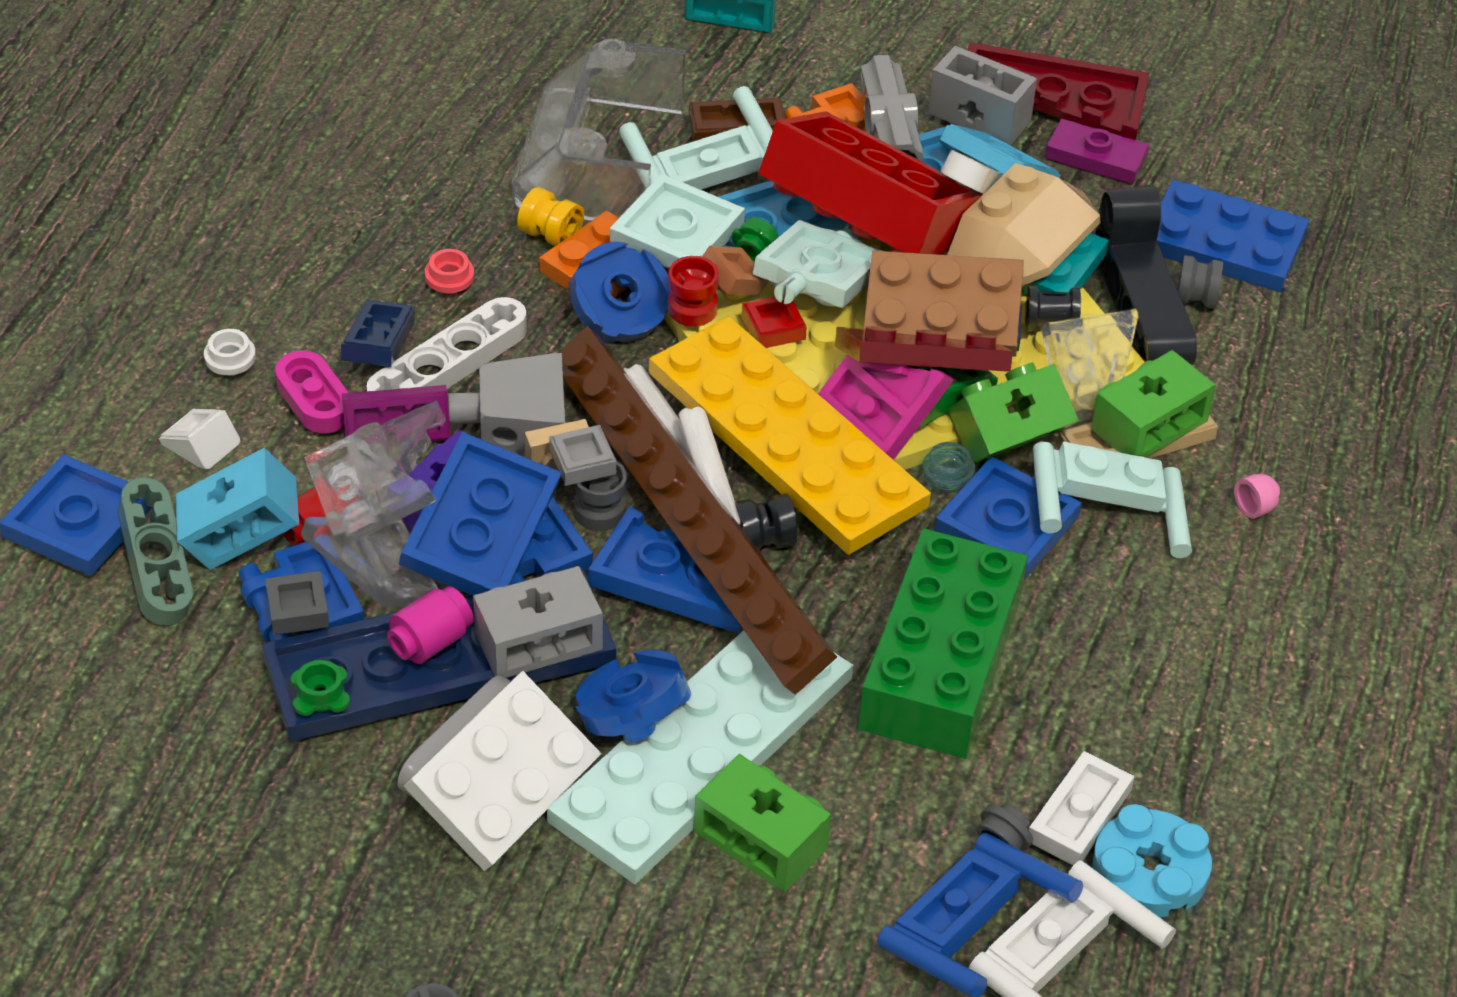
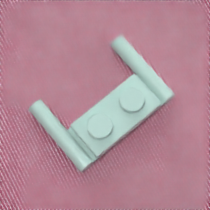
[619,86,773,190]
[1033,441,1192,558]

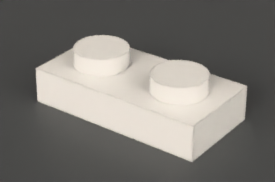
[1029,751,1135,865]

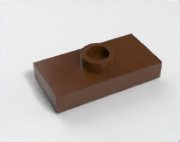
[689,98,786,142]

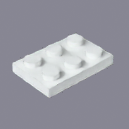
[404,671,601,871]

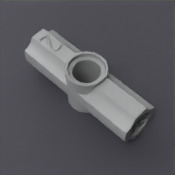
[860,55,923,162]

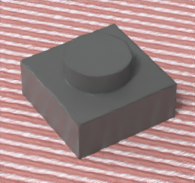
[265,571,329,635]

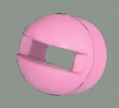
[1234,473,1280,519]

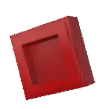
[742,297,807,348]

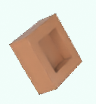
[702,246,769,296]

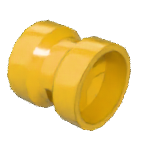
[517,187,584,246]

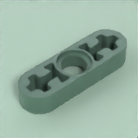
[118,477,193,626]

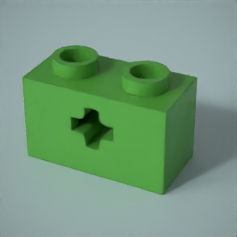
[1091,350,1216,458]
[948,362,1079,466]
[694,753,831,893]

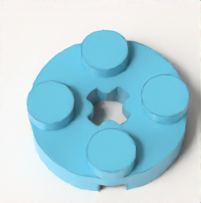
[1092,804,1212,918]

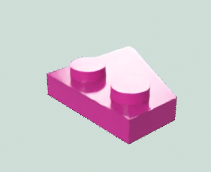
[818,355,954,460]

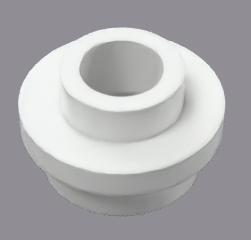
[204,329,256,375]

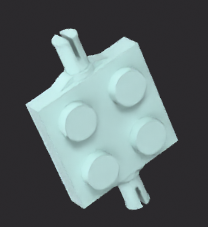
[753,220,882,308]

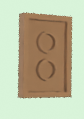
[864,251,1024,357]

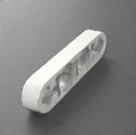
[366,297,527,391]

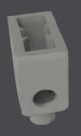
[449,353,565,456]

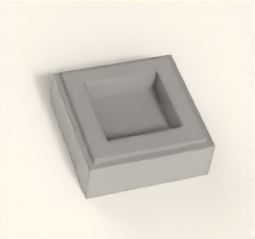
[549,425,617,486]

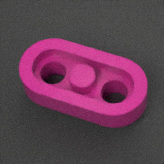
[275,351,348,433]

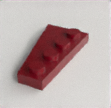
[968,42,1149,140]

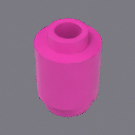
[387,586,474,664]

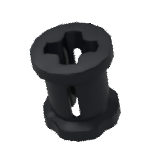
[1025,286,1081,332]

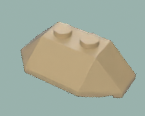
[947,163,1100,286]

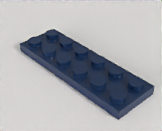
[262,569,616,742]

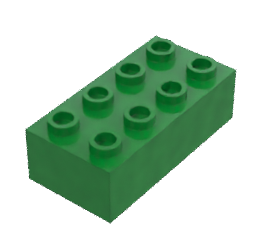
[858,528,1028,759]

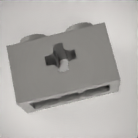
[928,46,1037,145]
[473,566,603,678]

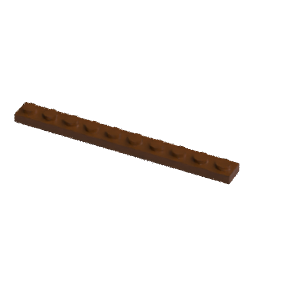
[558,326,837,695]

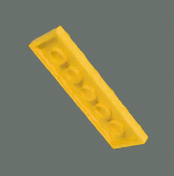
[649,316,931,555]

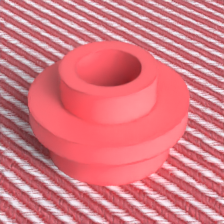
[425,249,474,294]

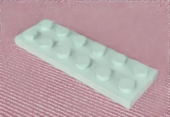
[547,631,853,884]

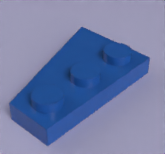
[588,506,743,634]

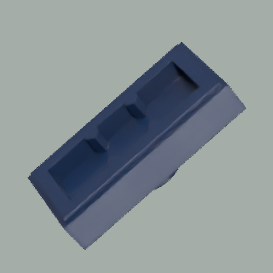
[341,300,415,367]

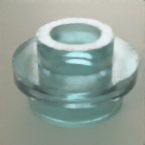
[922,442,975,490]

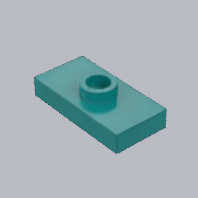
[685,0,776,33]

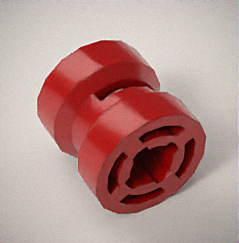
[668,256,719,327]

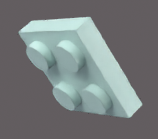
[610,173,745,268]

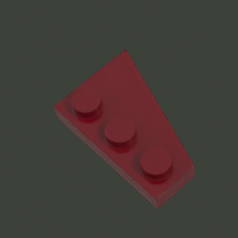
[835,326,1013,372]

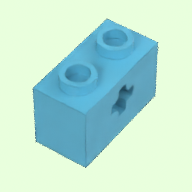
[176,448,299,570]

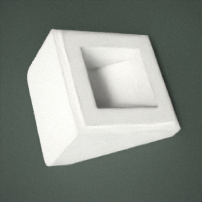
[159,409,241,469]

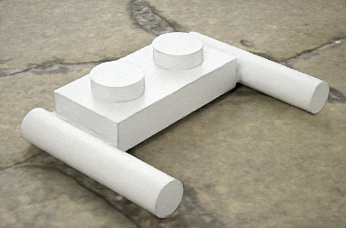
[969,860,1176,997]

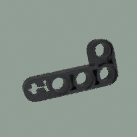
[1095,185,1197,365]

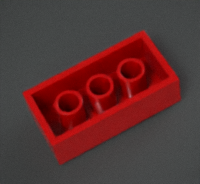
[758,111,983,255]

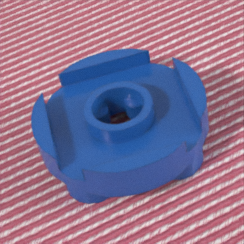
[569,242,670,344]
[575,650,691,742]

